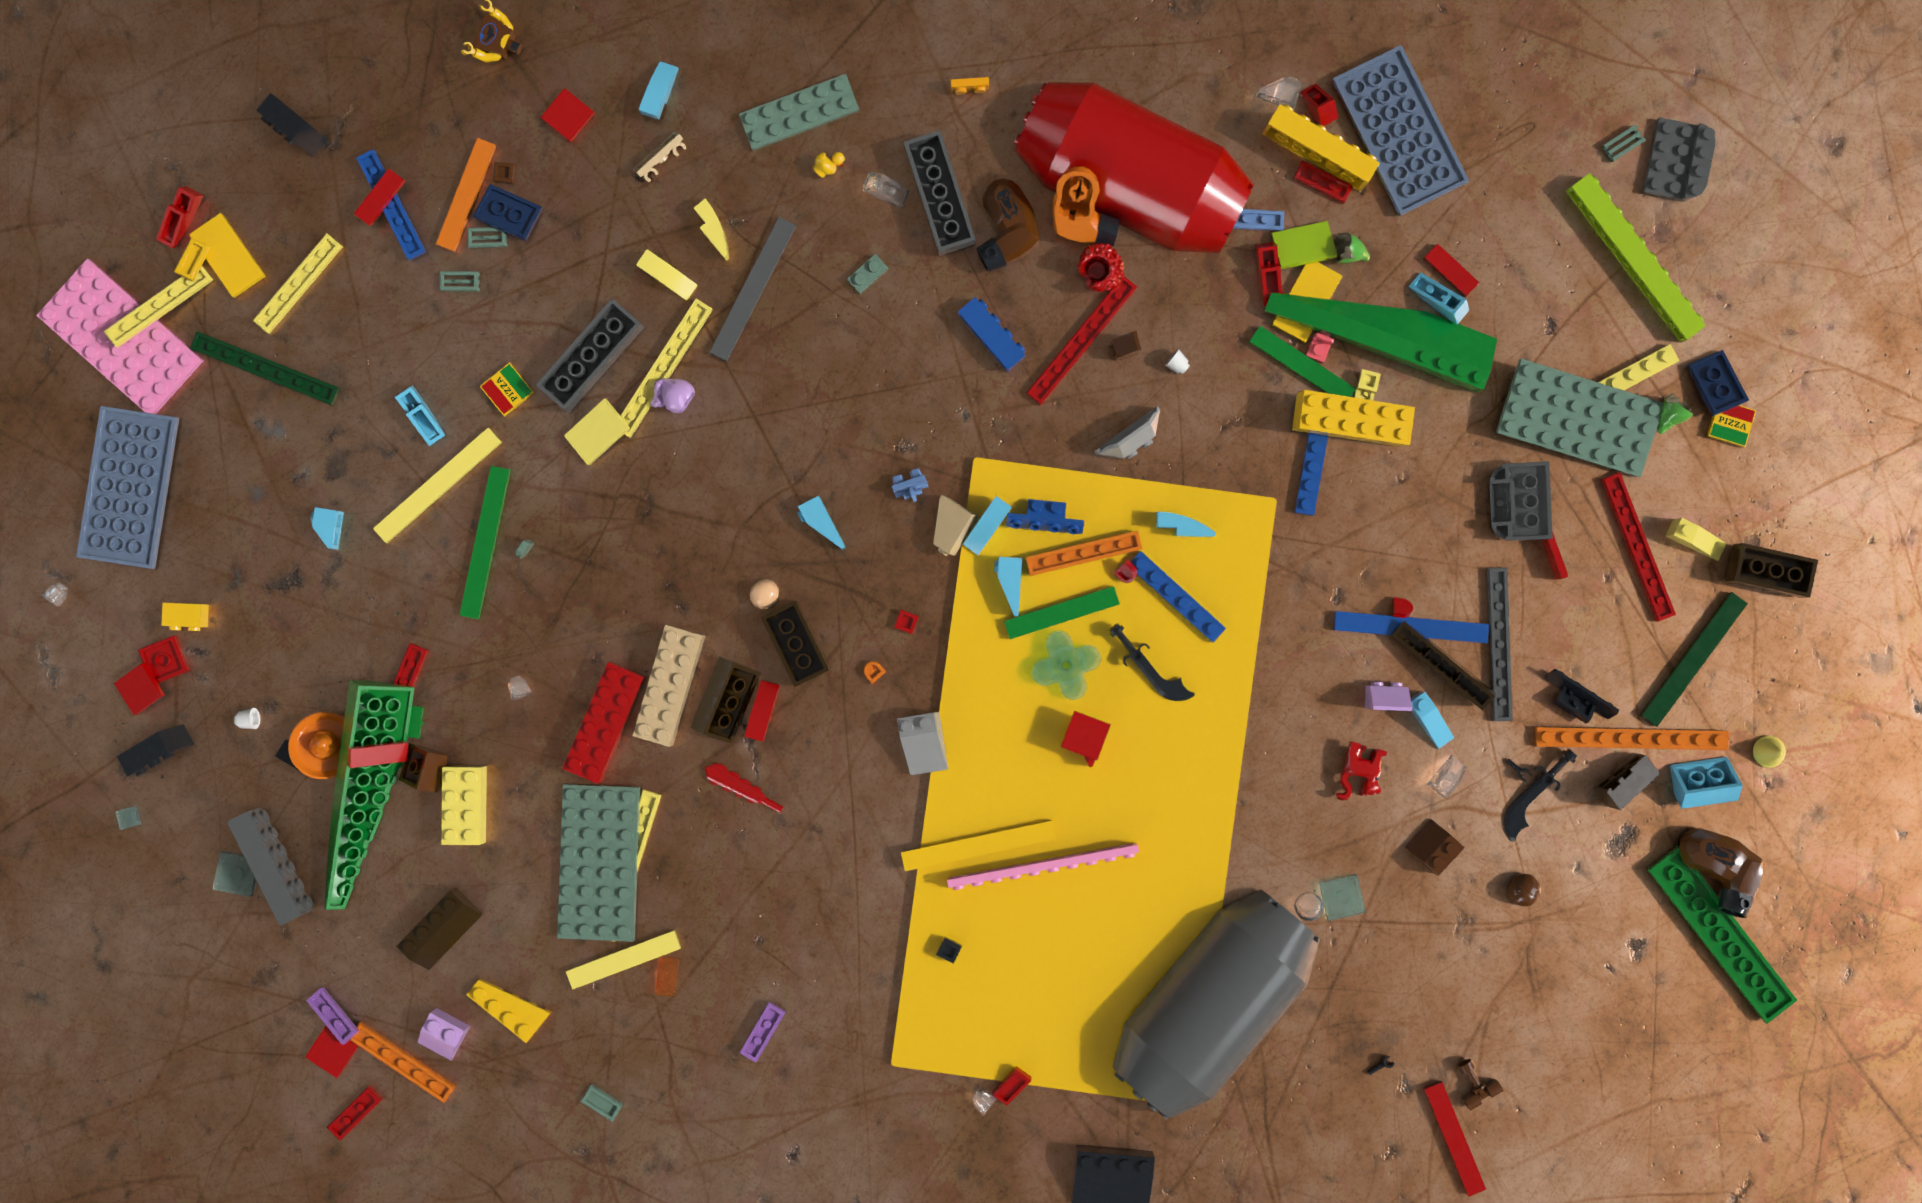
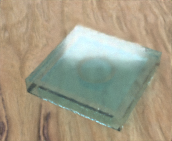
[213,851,256,897]
[1319,874,1366,921]

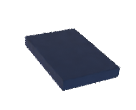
[473,184,543,242]
[1686,350,1749,417]

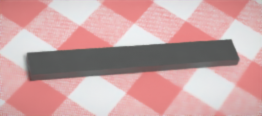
[709,217,796,362]
[1486,568,1513,721]

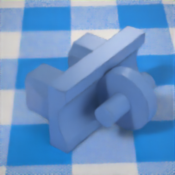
[892,468,928,502]

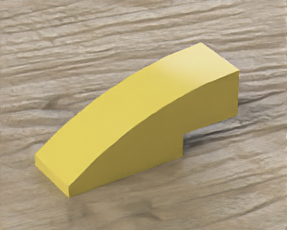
[694,198,729,261]
[636,249,698,301]

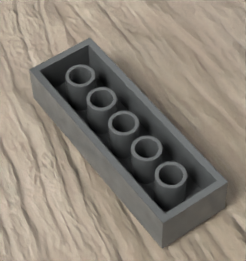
[904,130,976,256]
[536,298,645,413]
[227,808,314,926]

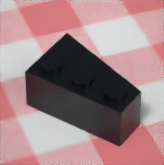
[256,93,328,157]
[117,724,194,777]

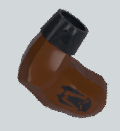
[976,178,1040,273]
[1679,828,1763,918]

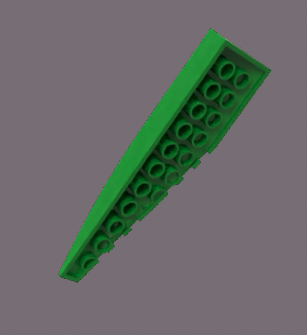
[1264,292,1497,393]
[324,680,415,910]

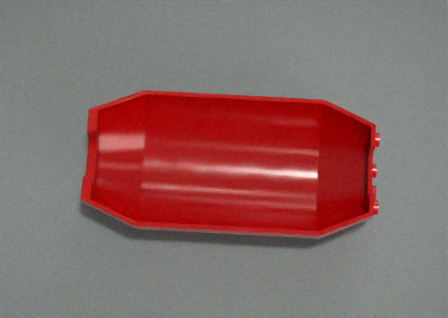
[1014,82,1254,253]

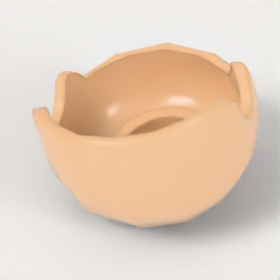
[750,579,779,610]

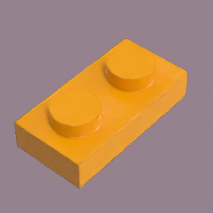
[951,77,989,95]

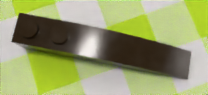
[1391,621,1496,711]

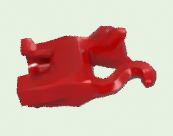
[1336,741,1387,801]

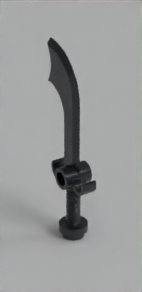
[1109,623,1195,701]
[1505,748,1577,842]

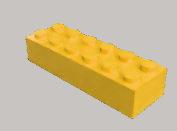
[1262,104,1380,191]
[1292,390,1415,447]

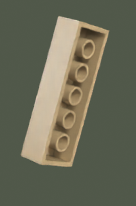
[633,625,705,747]

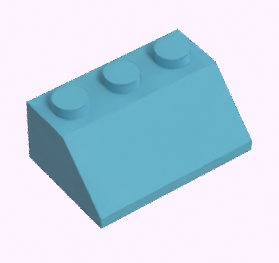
[1670,757,1743,809]

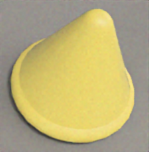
[1753,736,1786,768]

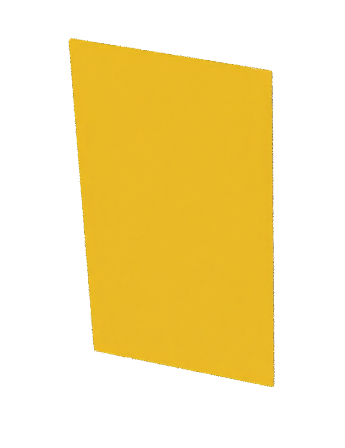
[891,457,1277,1101]

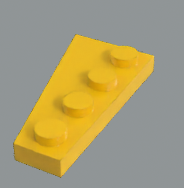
[467,979,552,1043]

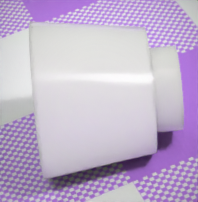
[1164,349,1190,374]
[234,708,260,729]

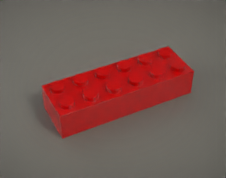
[562,662,647,784]

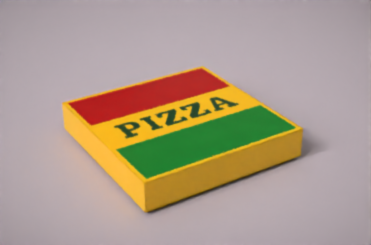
[480,362,535,417]
[1706,405,1757,448]

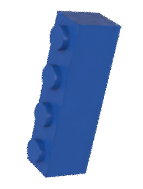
[958,297,1026,372]

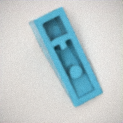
[1408,272,1469,324]
[797,496,846,549]
[994,557,1022,616]
[1411,691,1454,749]

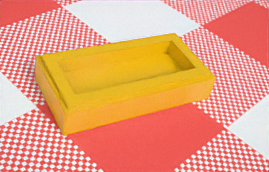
[174,238,211,281]

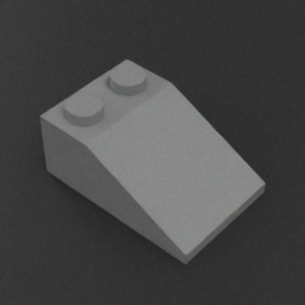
[897,712,948,775]

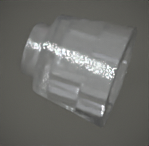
[41,582,68,607]
[508,676,532,700]
[972,1090,997,1115]

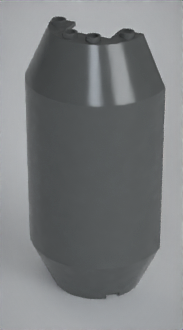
[1112,890,1320,1120]

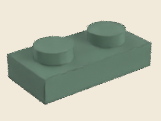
[847,254,888,294]

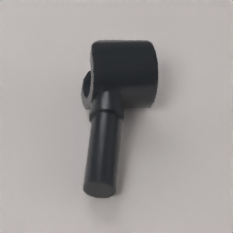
[1507,759,1532,782]
[1367,1055,1395,1075]

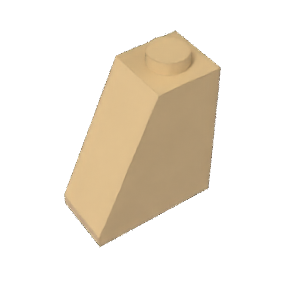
[933,495,978,556]

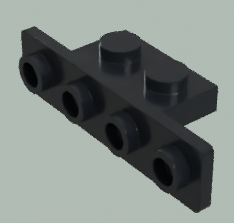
[1545,669,1619,724]

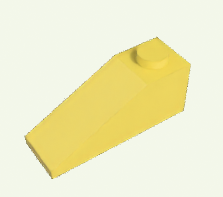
[1665,518,1727,561]

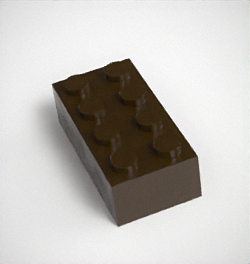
[1725,543,1818,598]
[761,601,831,687]

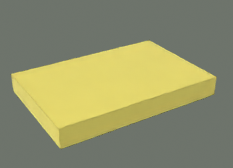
[564,399,630,465]

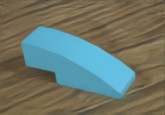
[639,61,679,120]
[395,385,445,446]
[963,496,1012,555]
[1156,511,1216,537]

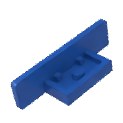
[1006,499,1084,534]

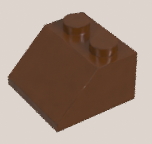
[399,743,448,793]
[1405,819,1465,876]

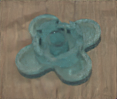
[1032,631,1101,700]

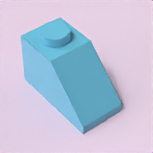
[311,507,344,550]

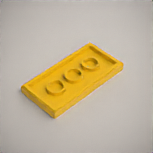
[189,213,266,298]
[1272,262,1343,343]

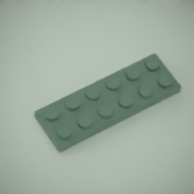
[739,74,859,151]

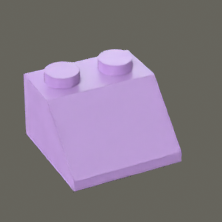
[1365,682,1412,711]
[417,1008,470,1061]

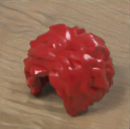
[1077,243,1124,292]

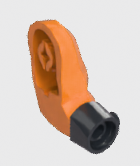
[1053,167,1119,247]

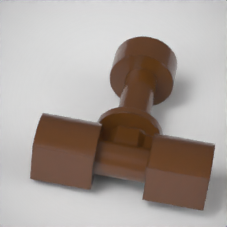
[1457,1059,1503,1111]

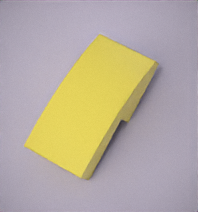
[1353,369,1381,400]

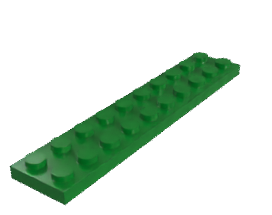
[1647,846,1798,1024]

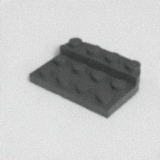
[1642,117,1716,202]
[1489,461,1553,541]

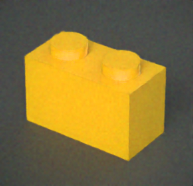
[161,603,209,631]

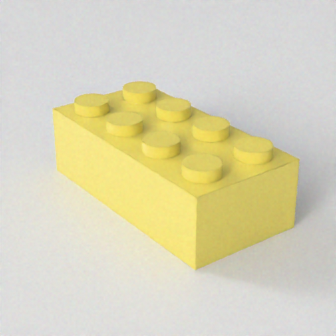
[441,766,487,845]

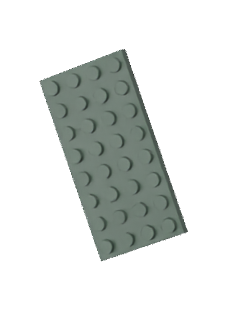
[1495,359,1663,477]
[557,784,640,942]

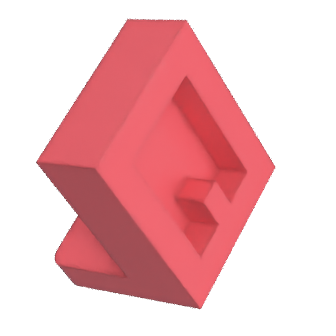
[1306,332,1334,364]

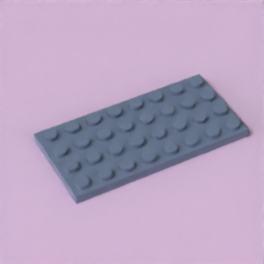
[1332,45,1469,217]
[76,406,179,569]

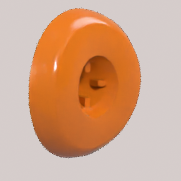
[288,712,345,779]

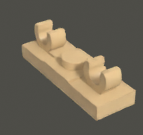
[633,131,686,182]

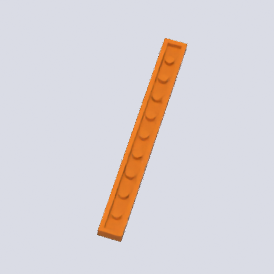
[1534,727,1729,750]

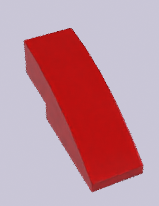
[156,186,204,248]
[1255,242,1283,306]
[744,680,780,742]

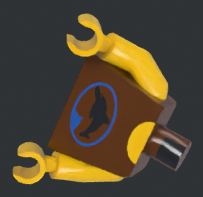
[461,0,522,63]

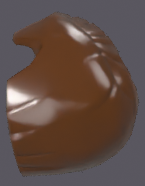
[1507,874,1541,907]

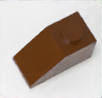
[1109,331,1141,361]

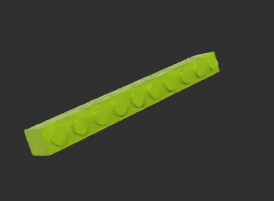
[1566,173,1706,343]

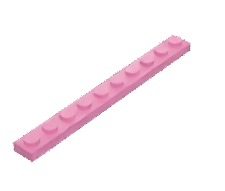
[947,843,1139,890]

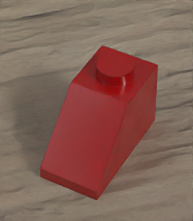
[1299,83,1338,126]

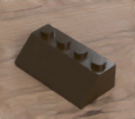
[690,656,761,744]
[396,888,483,970]

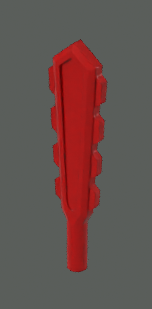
[705,763,783,813]

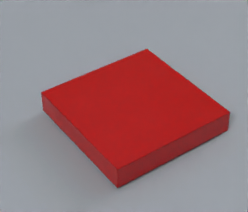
[541,88,595,143]
[138,636,190,684]
[114,663,165,716]
[1061,711,1111,761]
[305,1026,359,1078]

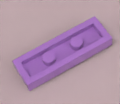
[306,987,359,1045]
[740,1002,786,1062]

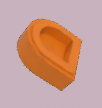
[863,661,886,684]

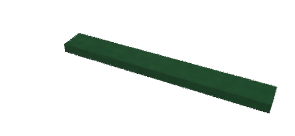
[189,331,340,406]
[1640,592,1748,727]

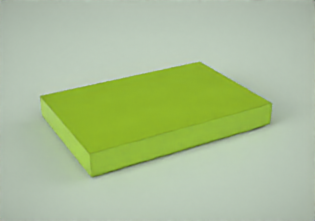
[1271,221,1337,269]

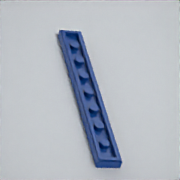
[1334,611,1489,643]

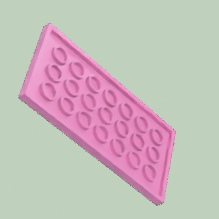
[36,258,204,414]

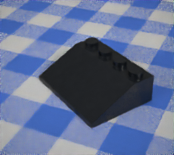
[1072,1145,1155,1203]

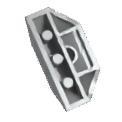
[1094,406,1160,460]

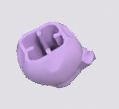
[650,378,695,413]

